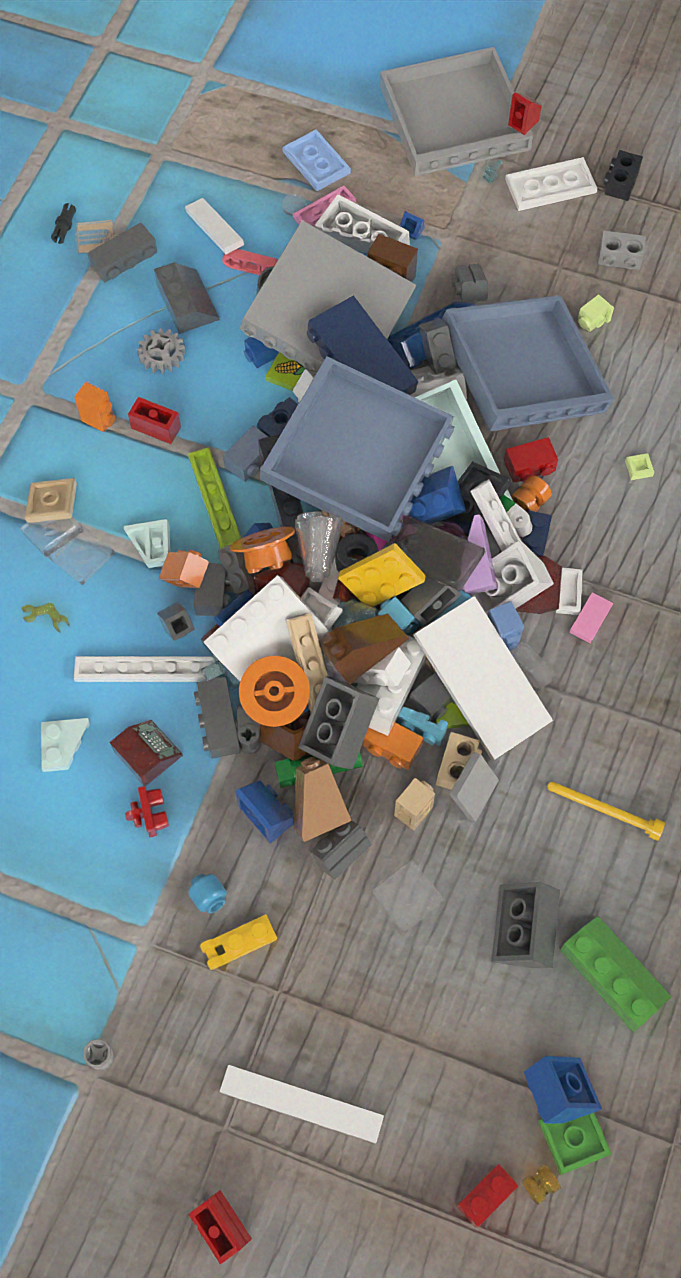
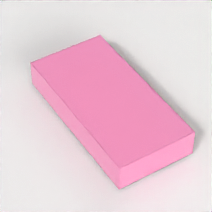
[569,592,613,644]

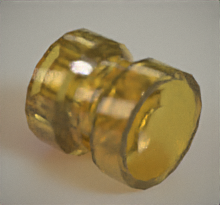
[522,1164,561,1205]

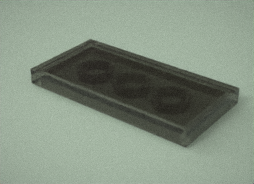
[382,516,486,592]

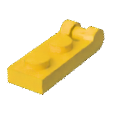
[200,914,277,970]

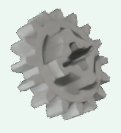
[137,328,186,374]

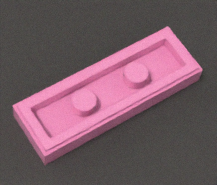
[293,185,356,226]

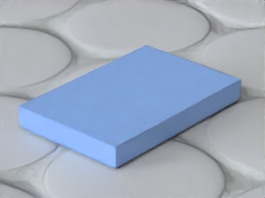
[283,130,351,191]

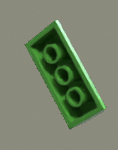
[560,916,671,1032]

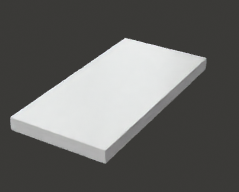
[413,596,553,760]

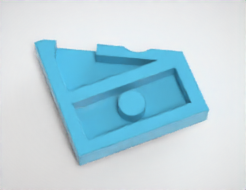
[397,707,448,747]

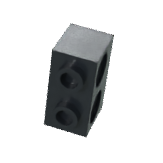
[603,150,643,201]

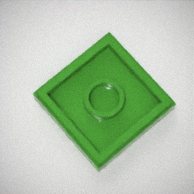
[538,1113,611,1175]

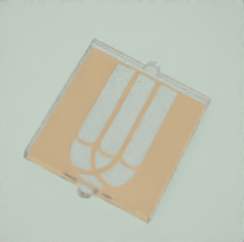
[75,220,116,253]

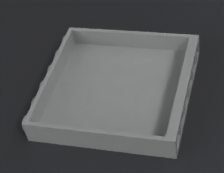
[380,47,533,176]
[240,220,417,373]

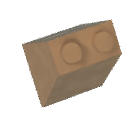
[294,757,351,842]

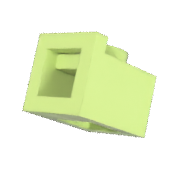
[577,294,614,332]

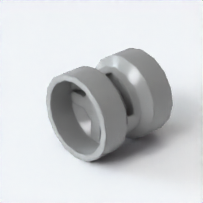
[83,1039,114,1070]

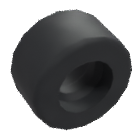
[335,534,379,572]

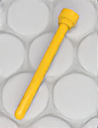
[547,782,666,841]

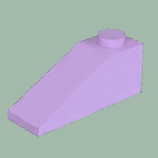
[458,515,498,595]

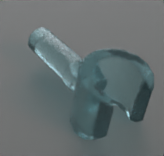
[483,160,503,183]

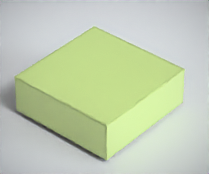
[625,453,654,480]

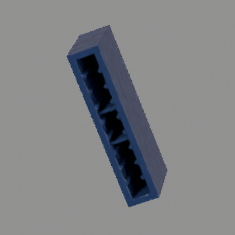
[307,295,418,395]

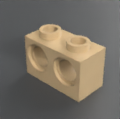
[436,732,482,790]
[394,778,435,831]

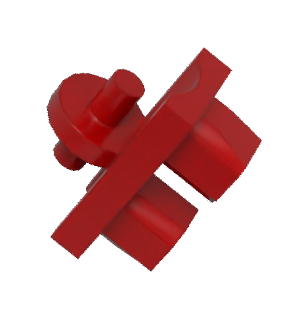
[125,786,169,837]

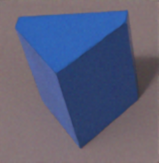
[400,211,425,240]

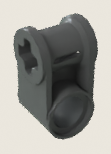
[237,705,262,754]

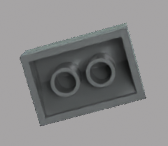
[154,262,219,334]
[492,881,560,968]

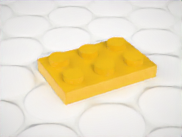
[338,543,426,609]

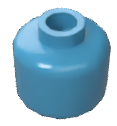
[188,874,227,913]

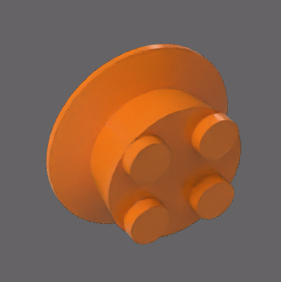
[230,527,295,574]
[239,656,310,727]

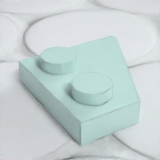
[124,519,171,568]
[41,718,90,772]

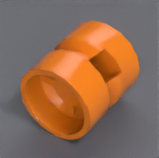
[511,475,552,513]

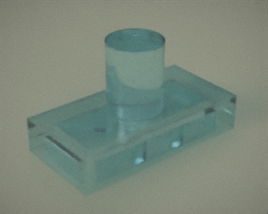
[201,649,240,690]

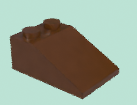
[319,613,409,685]

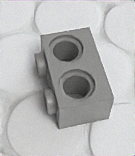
[598,230,646,270]

